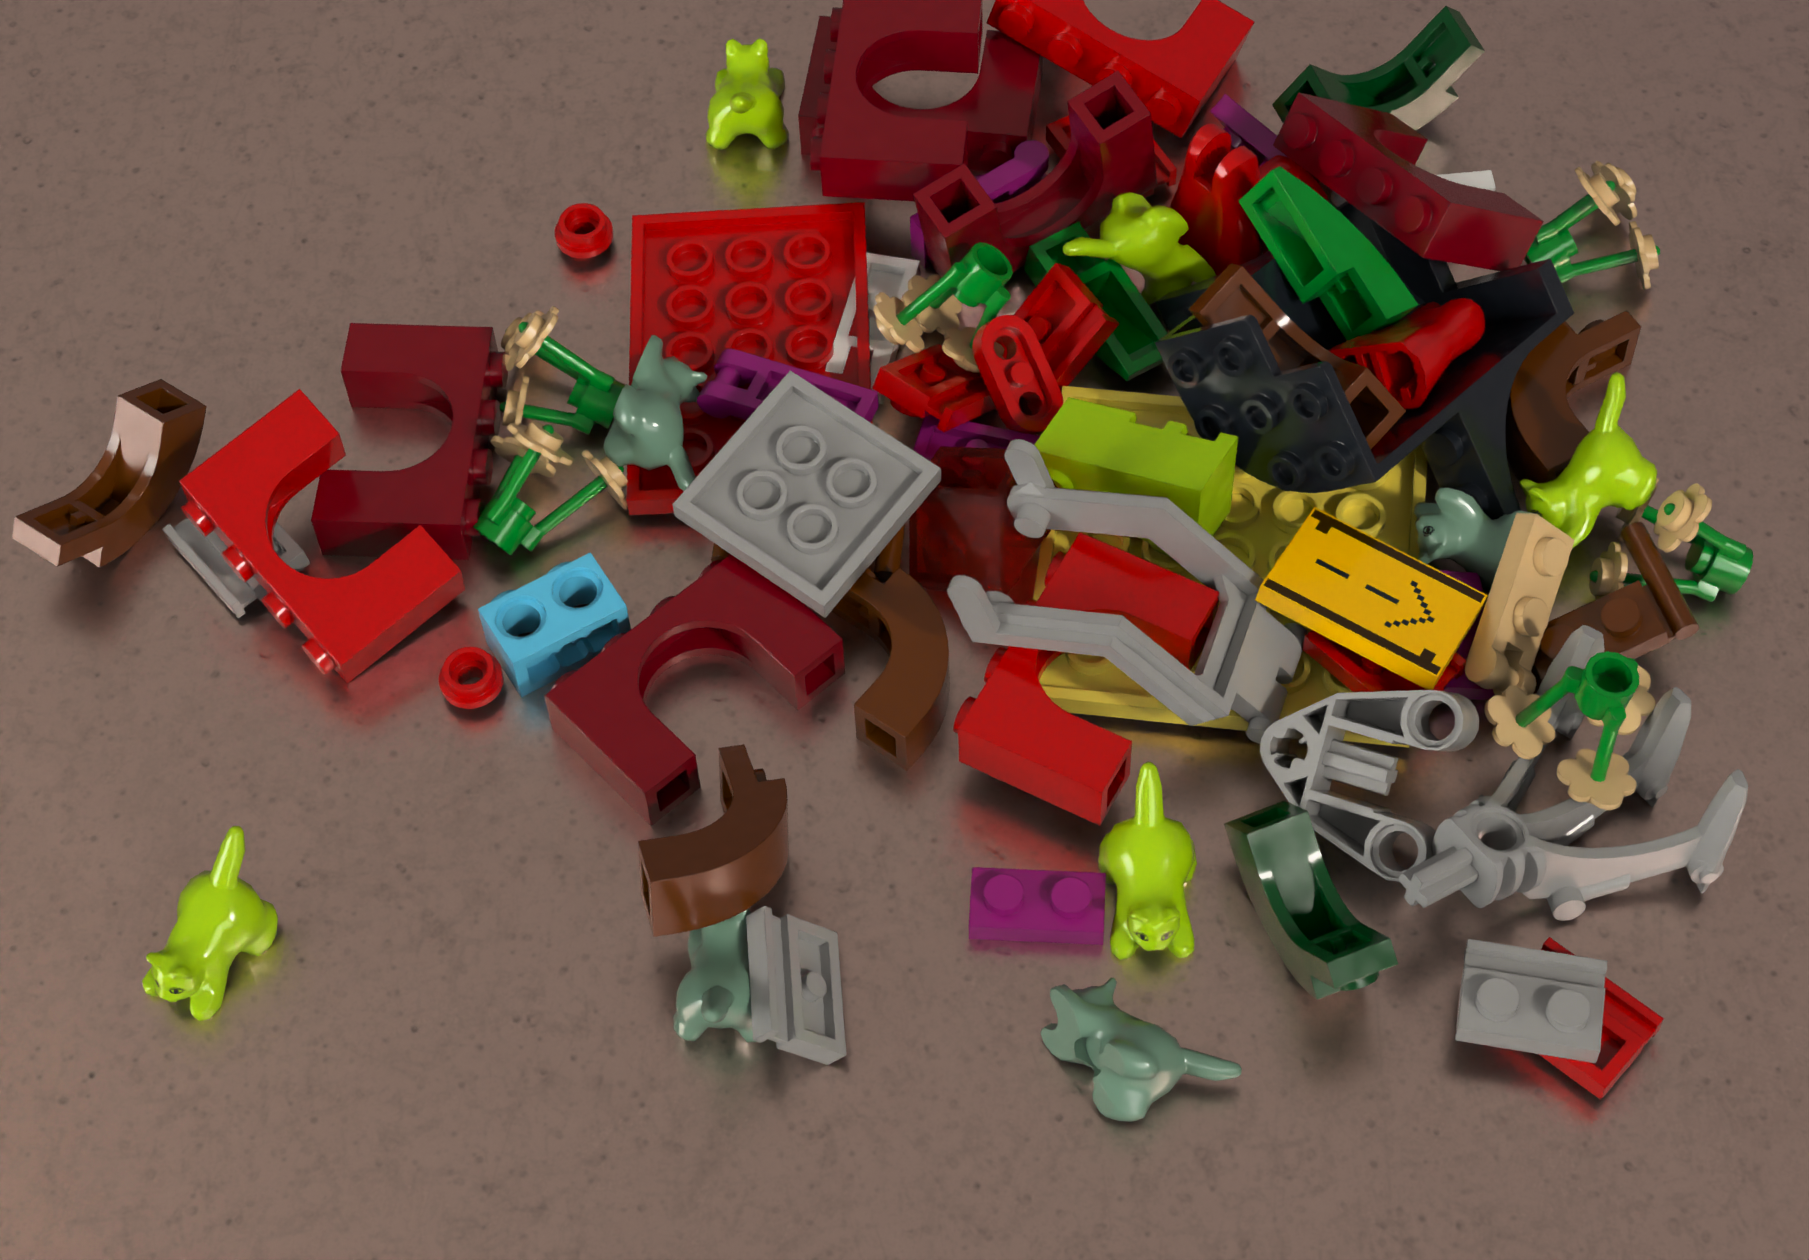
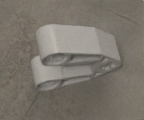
[1260,690,1479,882]

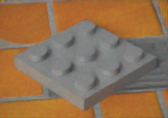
[672,370,941,618]

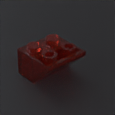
[909,446,1058,595]

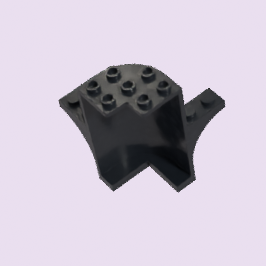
[1155,201,1574,520]

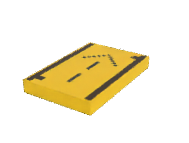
[1255,507,1488,690]

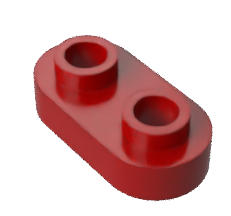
[972,315,1063,435]

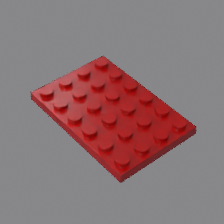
[626,202,873,515]

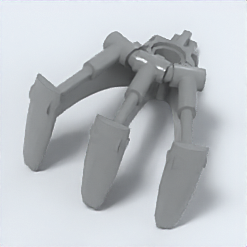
[1399,625,1748,921]

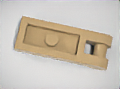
[1465,513,1575,696]

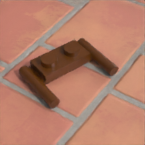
[1485,522,1699,694]

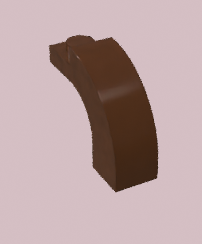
[1188,263,1406,449]
[1505,310,1641,483]
[12,379,207,568]
[832,568,950,771]
[638,744,789,937]

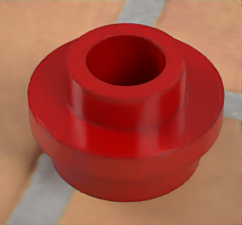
[555,203,613,259]
[439,647,504,709]

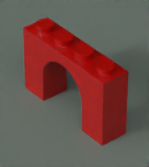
[986,0,1255,139]
[179,389,465,684]
[953,532,1220,826]

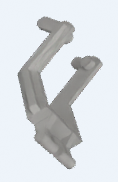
[947,439,1308,743]

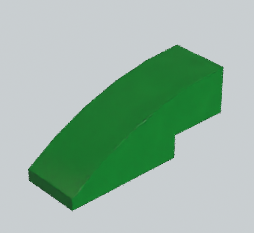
[1239,167,1419,341]
[1024,222,1168,381]

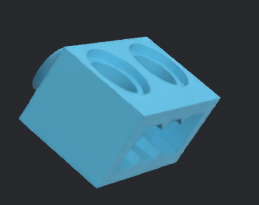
[478,552,631,698]

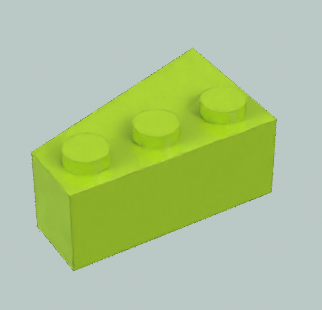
[1034,397,1238,556]

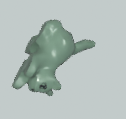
[603,335,707,491]
[1414,488,1534,592]
[673,908,756,1042]
[1041,978,1242,1122]

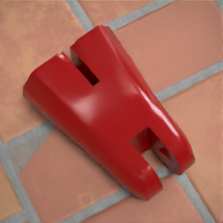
[1170,123,1262,275]
[1328,298,1485,409]

